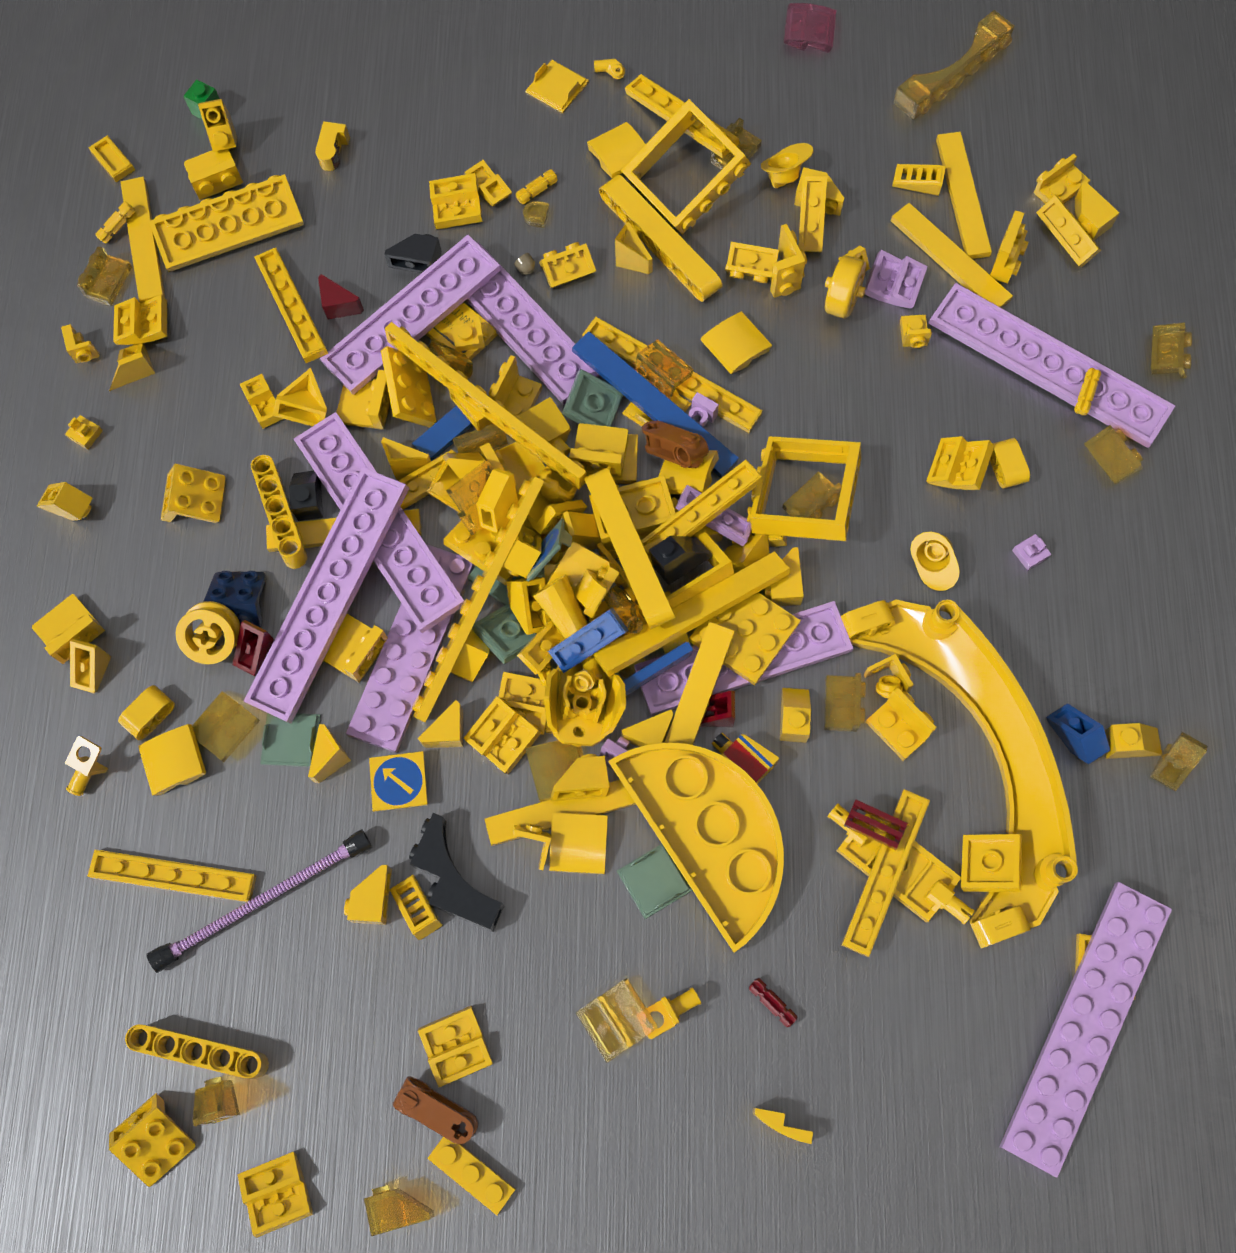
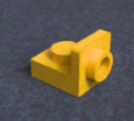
[452,314,489,352]
[900,315,932,348]
[61,324,99,364]

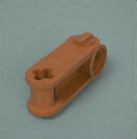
[642,421,709,468]
[392,1076,478,1144]

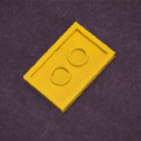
[381,346,437,428]
[589,476,676,544]

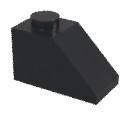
[384,234,442,273]
[289,470,324,521]
[649,536,713,585]

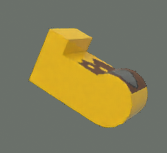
[315,121,350,171]

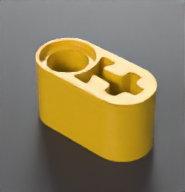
[990,438,1030,489]
[118,685,175,740]

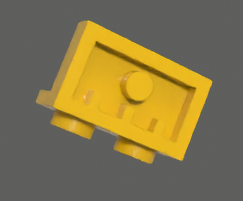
[1033,154,1090,204]
[539,242,596,289]

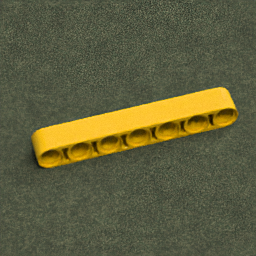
[599,175,722,302]
[584,467,675,629]

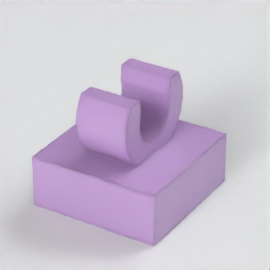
[689,392,719,427]
[1012,534,1051,571]
[599,736,630,769]

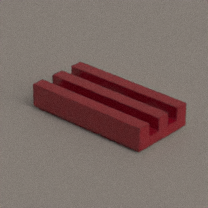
[844,800,908,850]

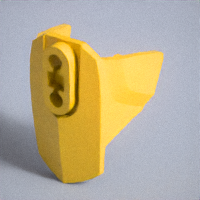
[544,662,626,747]

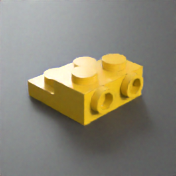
[990,210,1029,284]

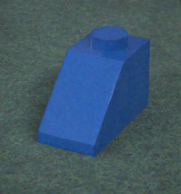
[1046,703,1110,764]

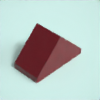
[318,274,364,320]
[232,620,274,676]
[700,690,735,727]

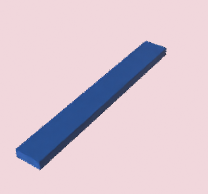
[572,331,739,478]

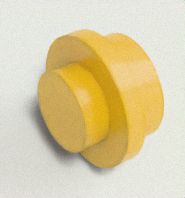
[876,675,903,699]

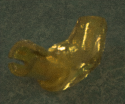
[604,585,643,636]

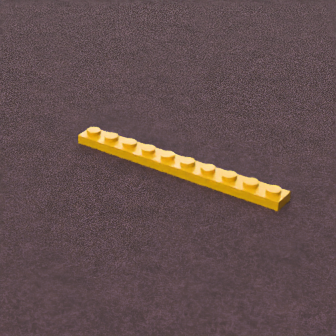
[385,322,586,490]
[412,476,544,722]

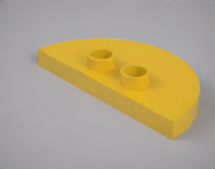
[608,743,784,953]

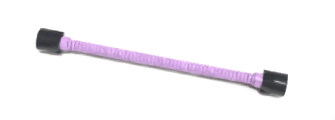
[147,829,373,973]

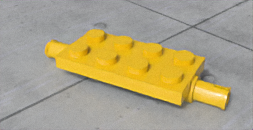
[827,803,975,925]

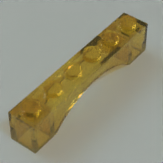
[894,10,1015,120]

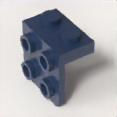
[203,571,266,628]

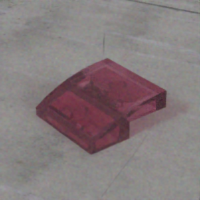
[784,3,836,53]

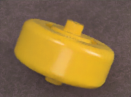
[825,256,866,319]

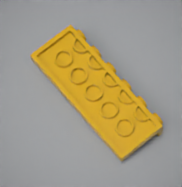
[149,174,304,272]

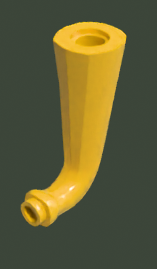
[533,575,603,692]

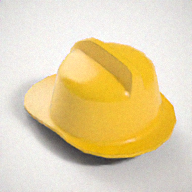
[761,143,814,188]
[910,531,960,591]

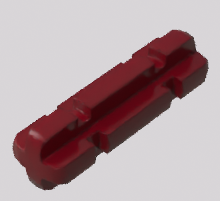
[749,978,798,1027]

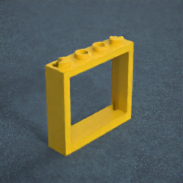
[621,99,751,235]
[747,436,862,541]
[597,497,734,620]

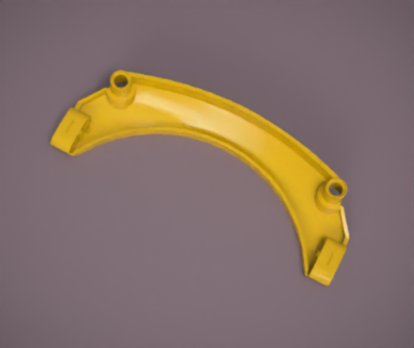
[841,599,1078,948]

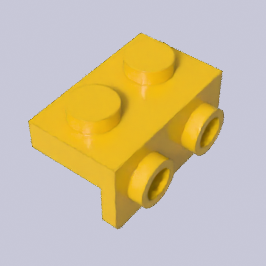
[725,242,779,283]

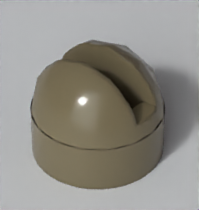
[514,253,535,275]

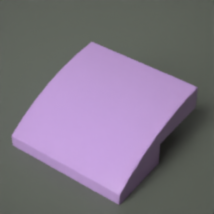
[865,250,928,308]

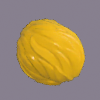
[536,466,577,503]

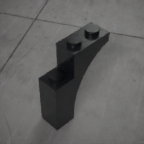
[409,813,504,932]

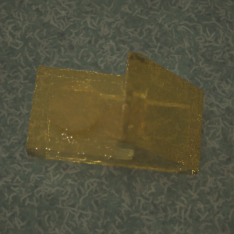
[1151,732,1208,791]

